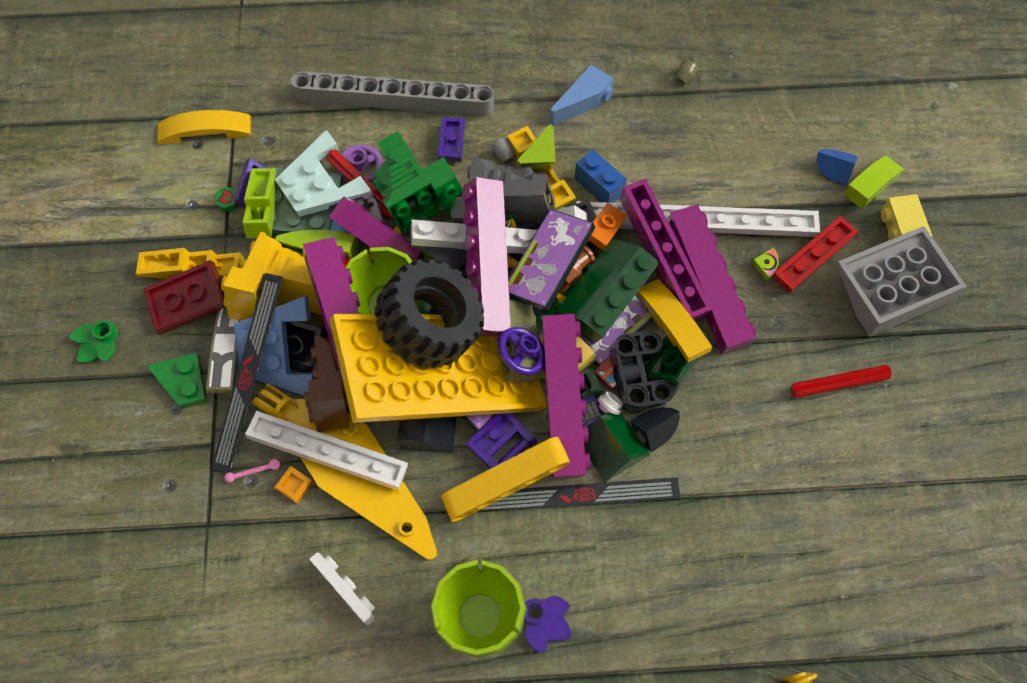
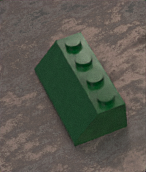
[554,239,660,345]

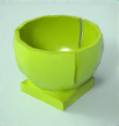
[345,247,422,314]
[431,560,527,659]

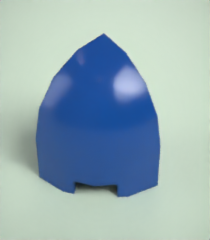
[817,149,858,185]

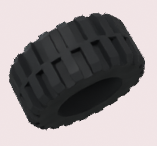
[375,259,485,368]

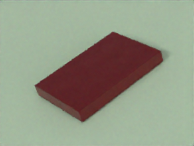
[144,260,225,335]

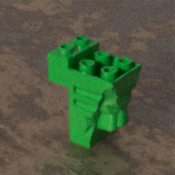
[372,131,463,234]

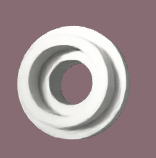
[598,391,623,415]

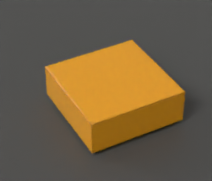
[274,466,313,504]

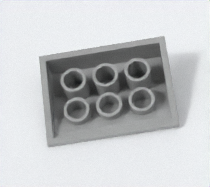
[837,226,967,337]

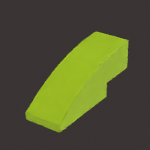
[844,155,904,209]
[242,168,276,238]
[275,230,360,259]

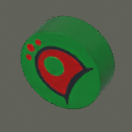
[214,187,239,212]

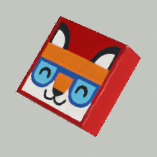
[594,357,617,391]

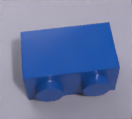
[574,149,627,203]

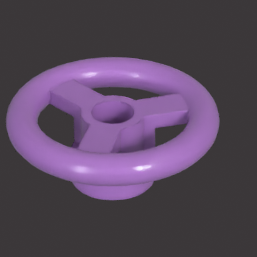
[337,145,383,183]

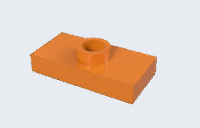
[589,202,628,250]

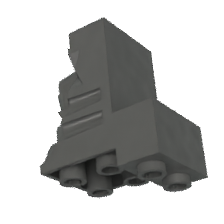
[451,156,556,224]

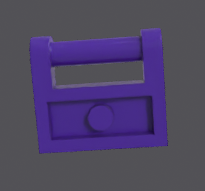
[466,413,537,469]

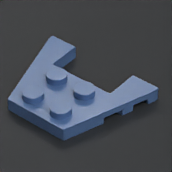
[234,296,314,395]

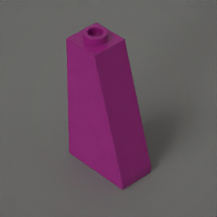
[329,196,424,262]

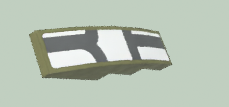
[206,307,240,393]

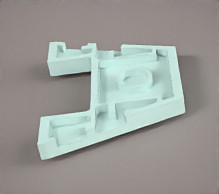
[275,131,373,217]

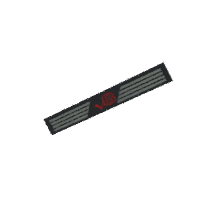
[211,273,283,473]
[476,477,681,513]

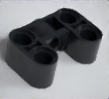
[610,331,675,413]

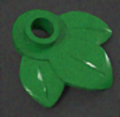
[69,320,118,363]

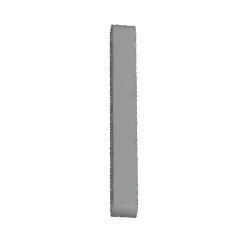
[291,72,494,116]

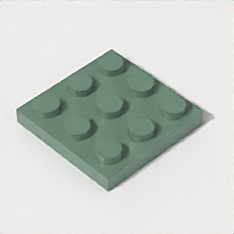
[272,167,343,235]

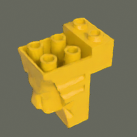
[221,232,322,321]

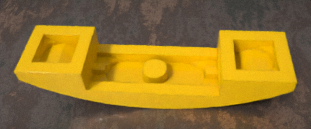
[157,110,251,145]
[507,126,576,210]

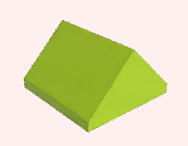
[515,124,556,170]

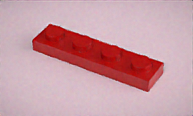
[772,216,859,293]

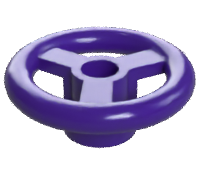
[498,327,545,375]

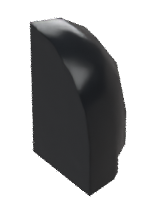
[630,407,680,452]

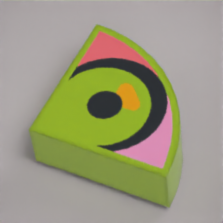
[752,248,779,281]

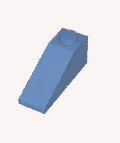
[550,65,614,125]

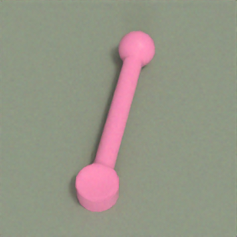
[224,459,280,483]

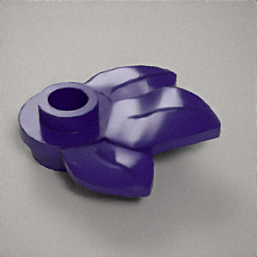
[523,596,571,653]

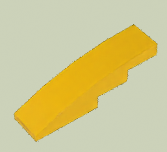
[136,248,244,280]
[637,279,712,362]

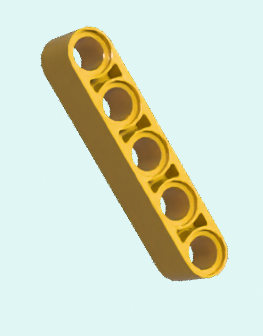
[440,437,570,522]

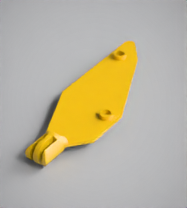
[252,383,437,560]

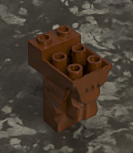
[304,335,349,432]

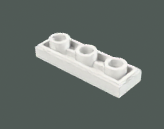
[310,553,375,626]

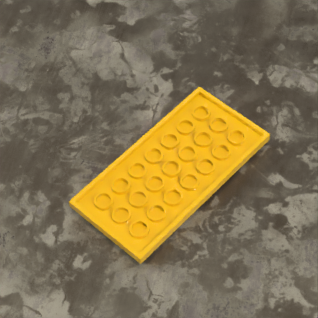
[329,314,548,423]

